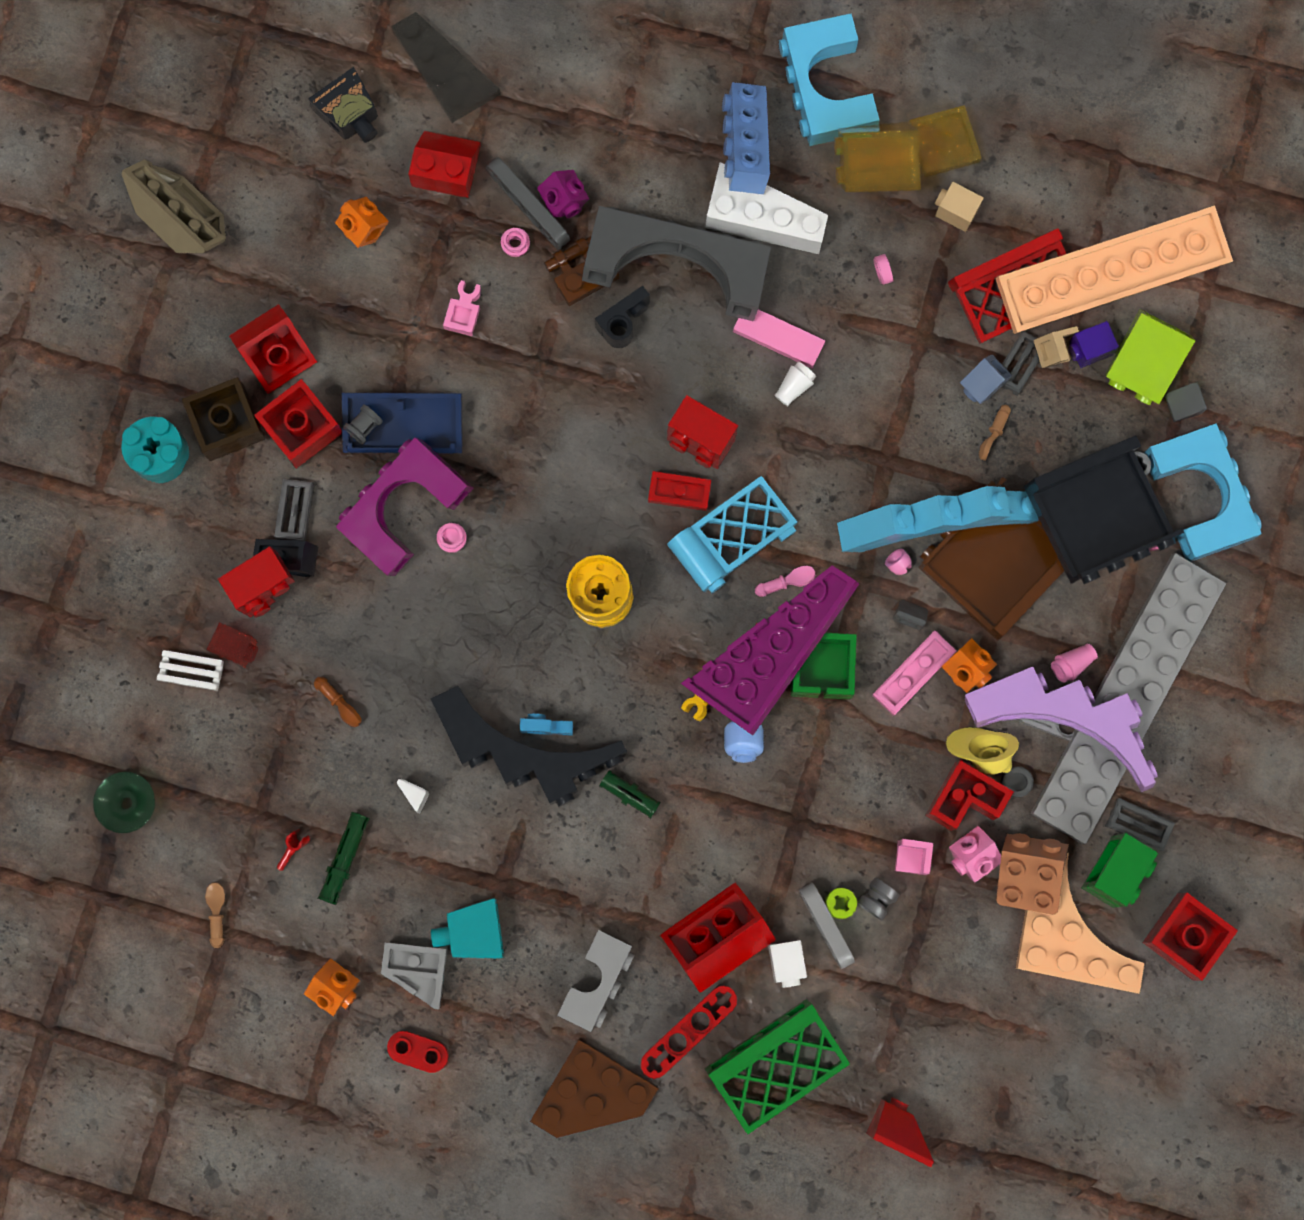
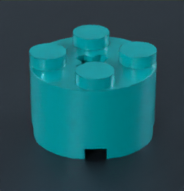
[121,417,189,483]

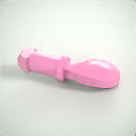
[755,566,816,597]

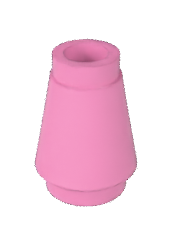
[1051,643,1098,683]

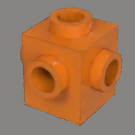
[335,197,389,248]
[941,638,997,693]
[304,958,360,1016]

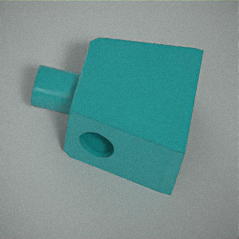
[431,899,505,959]

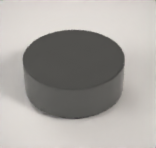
[1001,767,1033,798]

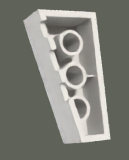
[706,162,828,254]

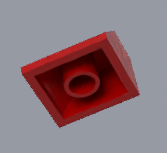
[866,1097,934,1167]

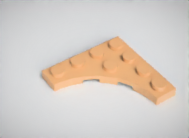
[1015,853,1144,994]

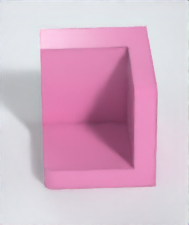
[894,839,933,875]

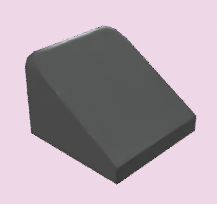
[1164,382,1207,422]
[893,600,928,630]

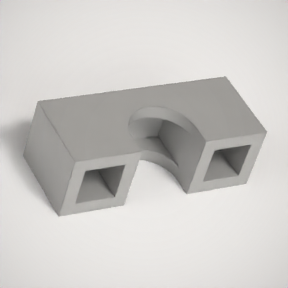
[557,930,635,1032]

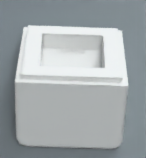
[397,779,429,814]

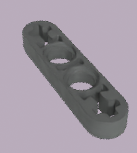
[486,157,570,250]

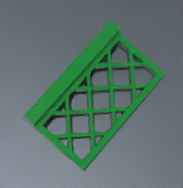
[704,999,850,1135]

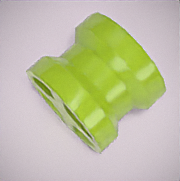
[824,888,857,919]

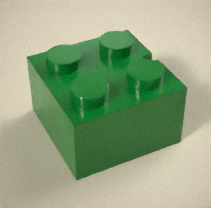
[790,633,857,700]
[1081,833,1158,908]

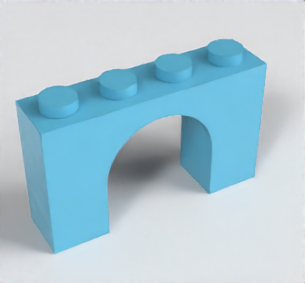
[779,14,880,146]
[1144,423,1262,562]

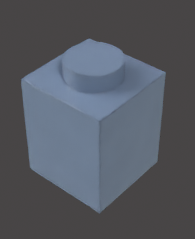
[960,355,1012,404]

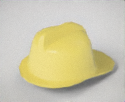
[946,727,1019,775]

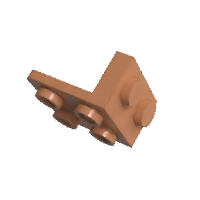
[996,833,1069,915]

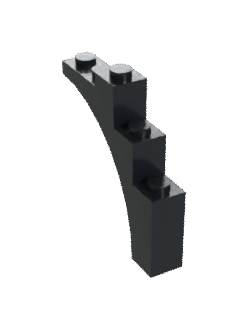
[431,685,627,807]

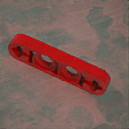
[641,986,737,1079]

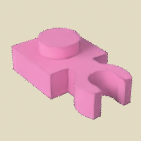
[443,280,481,336]

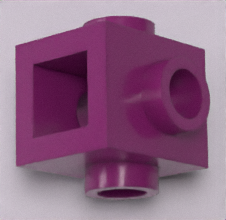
[537,170,589,218]

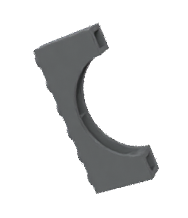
[582,206,771,321]

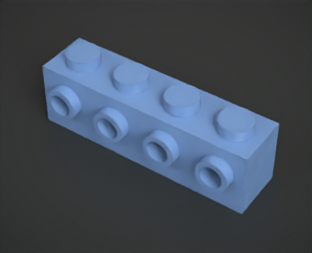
[722,82,770,195]

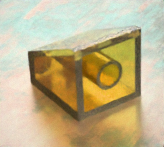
[834,122,921,192]

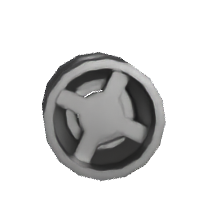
[857,877,900,921]

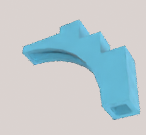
[837,486,1039,552]

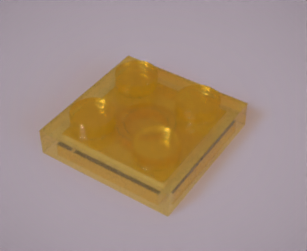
[908,105,982,177]

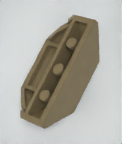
[122,159,226,253]

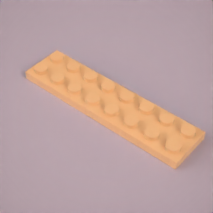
[995,206,1233,334]

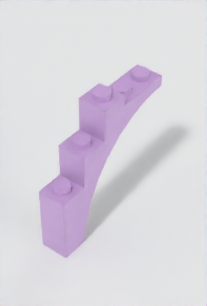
[965,667,1158,792]

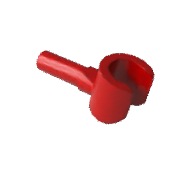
[276,829,310,871]

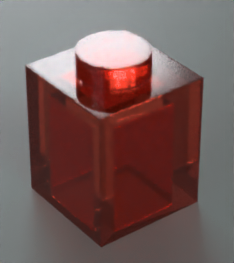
[206,622,258,668]

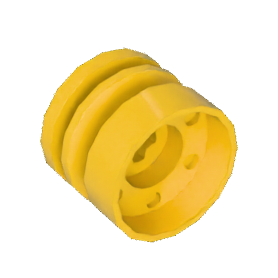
[566,555,634,628]

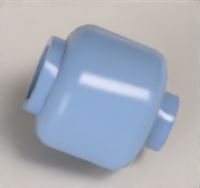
[724,721,764,763]

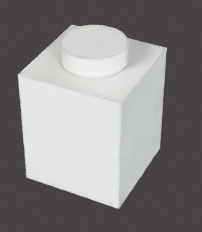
[768,940,807,988]

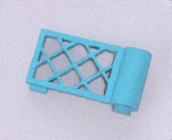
[667,476,797,593]

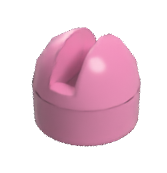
[885,549,912,575]

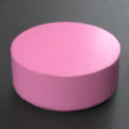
[873,254,893,285]

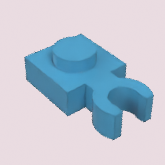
[520,714,573,736]

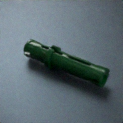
[317,812,370,905]

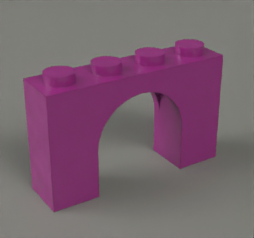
[336,437,474,576]

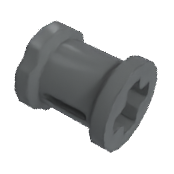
[343,404,383,445]

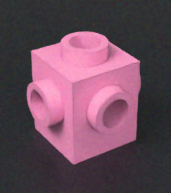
[949,826,1001,883]

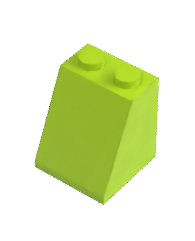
[1105,309,1195,405]

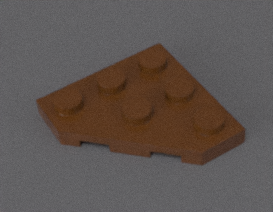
[530,1039,659,1138]

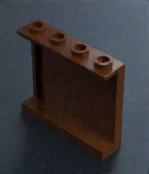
[918,477,1064,641]

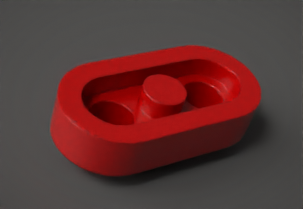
[387,1031,449,1073]

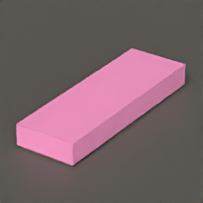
[733,309,825,369]
[872,630,956,716]

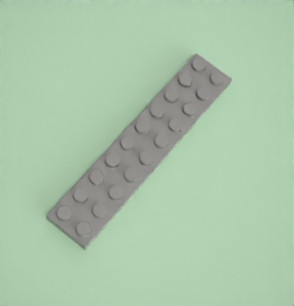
[1030,553,1227,844]

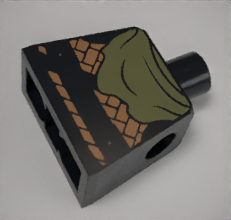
[308,67,378,143]

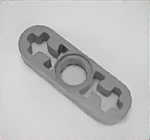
[799,883,855,970]

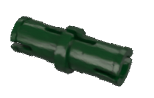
[599,770,661,819]

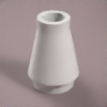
[774,361,816,407]

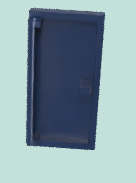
[342,392,463,454]

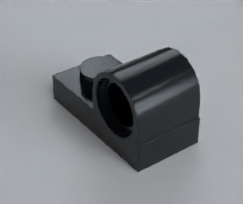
[595,286,650,348]
[253,539,319,577]

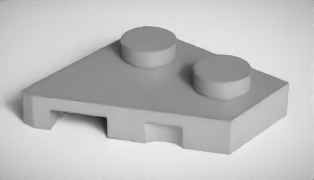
[381,942,447,1009]

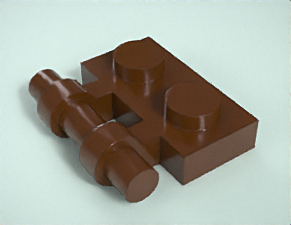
[544,236,619,306]

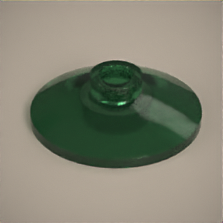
[93,772,155,834]

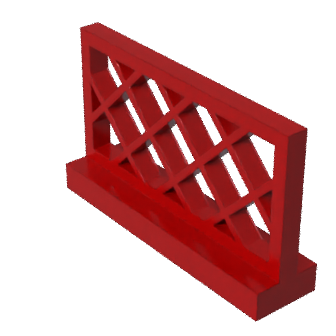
[948,228,1067,344]

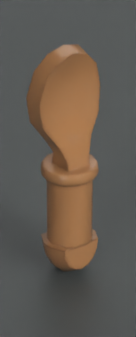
[979,404,1011,460]
[205,882,225,948]

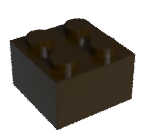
[182,377,265,461]

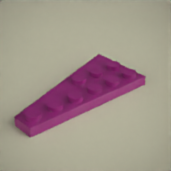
[680,565,859,735]

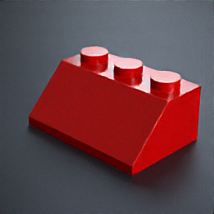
[660,882,776,993]

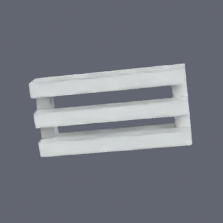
[157,650,224,691]

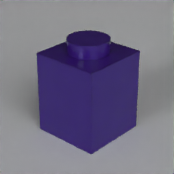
[1068,321,1119,368]

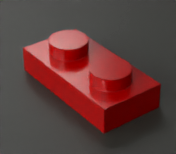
[648,471,711,511]

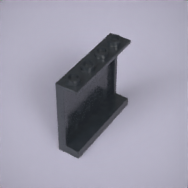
[1024,435,1184,584]

